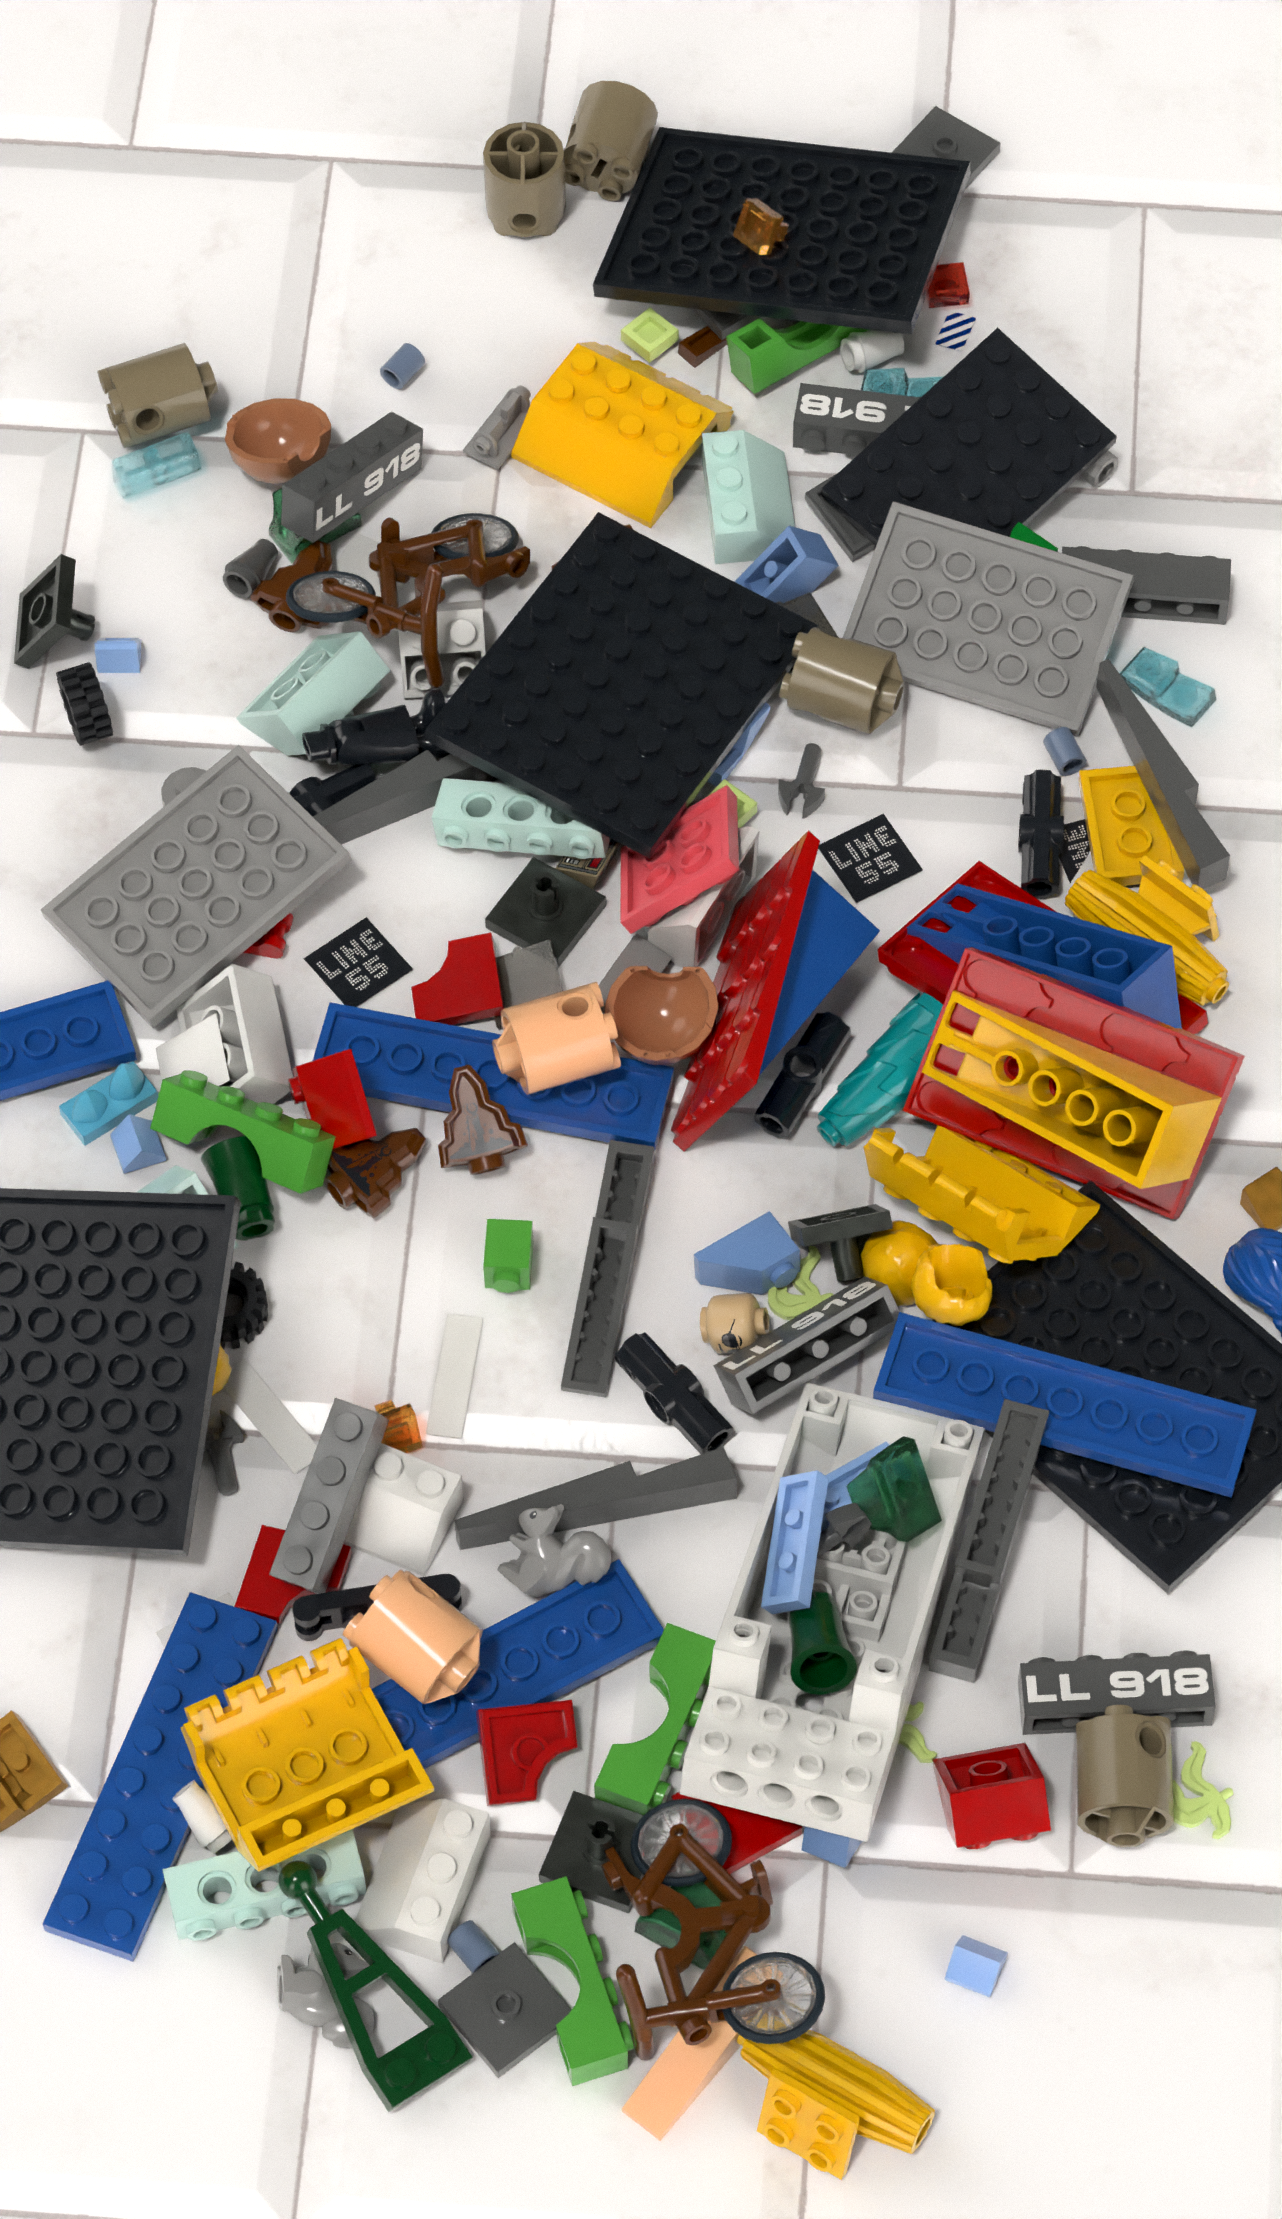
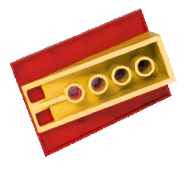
[902,947,1245,1219]

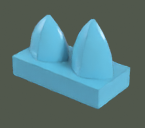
[59,1061,158,1146]

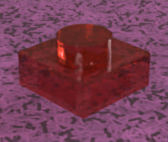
[926,262,970,308]

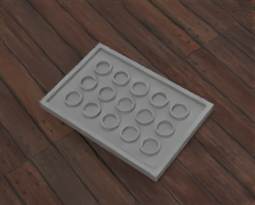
[843,501,1134,736]
[40,745,352,1028]

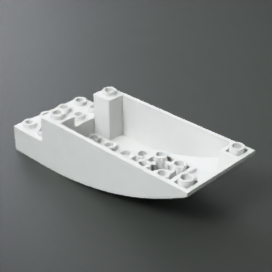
[680,1383,985,1842]

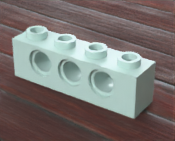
[432,778,611,859]
[162,1829,366,1941]

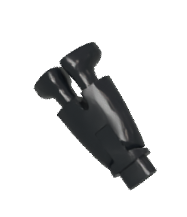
[302,689,450,765]

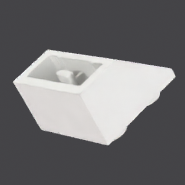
[398,600,486,699]

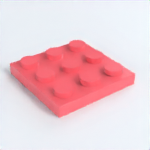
[620,785,739,934]

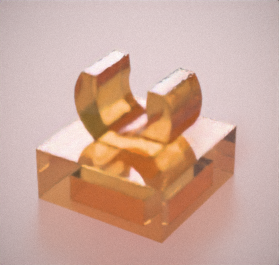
[733,199,789,255]
[374,1400,423,1453]

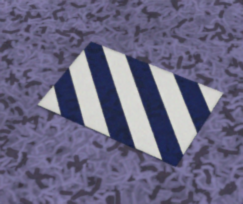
[935,310,976,352]

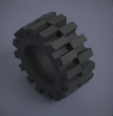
[56,662,113,746]
[220,1262,268,1350]

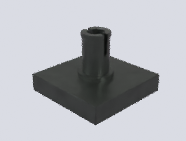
[14,554,95,669]
[485,857,606,968]
[788,1204,893,1281]
[539,1791,663,1913]

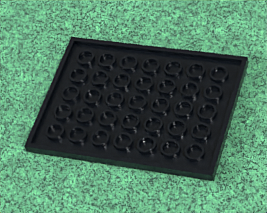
[593,127,971,334]
[424,512,818,859]
[932,1180,1282,1594]
[0,1188,241,1556]

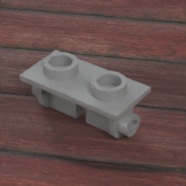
[463,385,531,469]

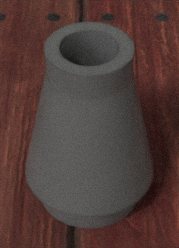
[223,539,278,598]

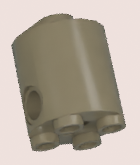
[564,81,658,201]
[483,122,566,237]
[97,343,218,448]
[779,627,904,734]
[1076,1705,1174,1847]

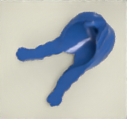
[1223,1228,1282,1337]

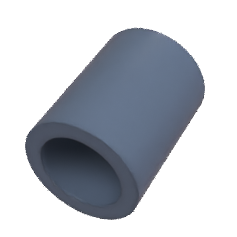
[380,343,425,389]
[1043,727,1087,776]
[447,1920,499,1974]

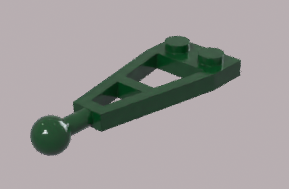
[278,1860,473,2112]

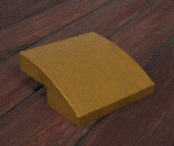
[0,1710,69,1832]

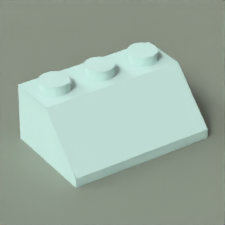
[702,430,795,564]
[236,631,390,756]

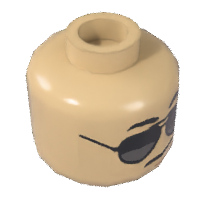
[700,1293,770,1353]

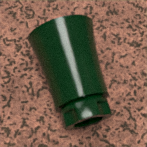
[201,1136,275,1241]
[789,1589,857,1695]

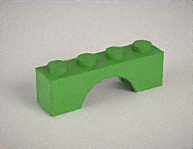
[726,318,870,394]
[150,1070,336,1194]
[594,1623,716,1815]
[511,1876,634,2086]

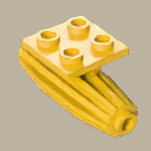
[1065,854,1229,1006]
[737,2014,935,2180]

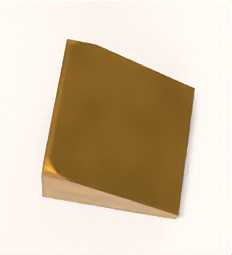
[1240,1167,1282,1231]

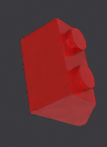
[288,1049,377,1150]
[932,1743,1051,1849]

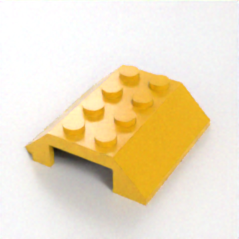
[511,342,734,528]
[863,1125,1100,1264]
[180,1638,434,1872]

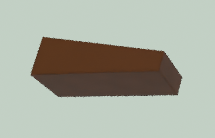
[678,326,727,368]

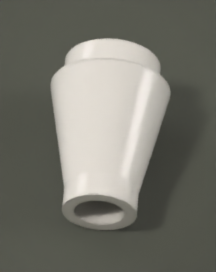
[840,332,904,373]
[172,1780,232,1853]

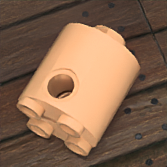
[492,982,621,1095]
[342,1570,483,1704]

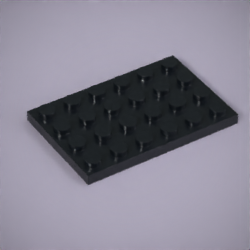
[821,327,1117,546]

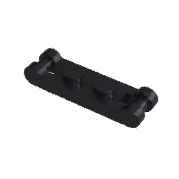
[292,1574,462,1641]

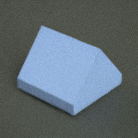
[95,638,141,673]
[110,1114,166,1174]
[945,1935,1008,1997]

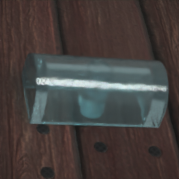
[112,432,201,499]

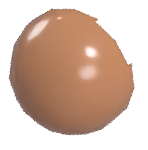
[225,398,331,484]
[605,966,718,1065]

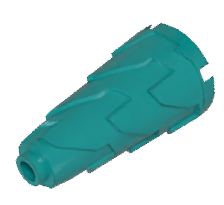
[817,992,943,1146]

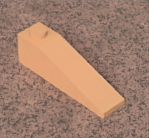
[622,1946,784,2141]

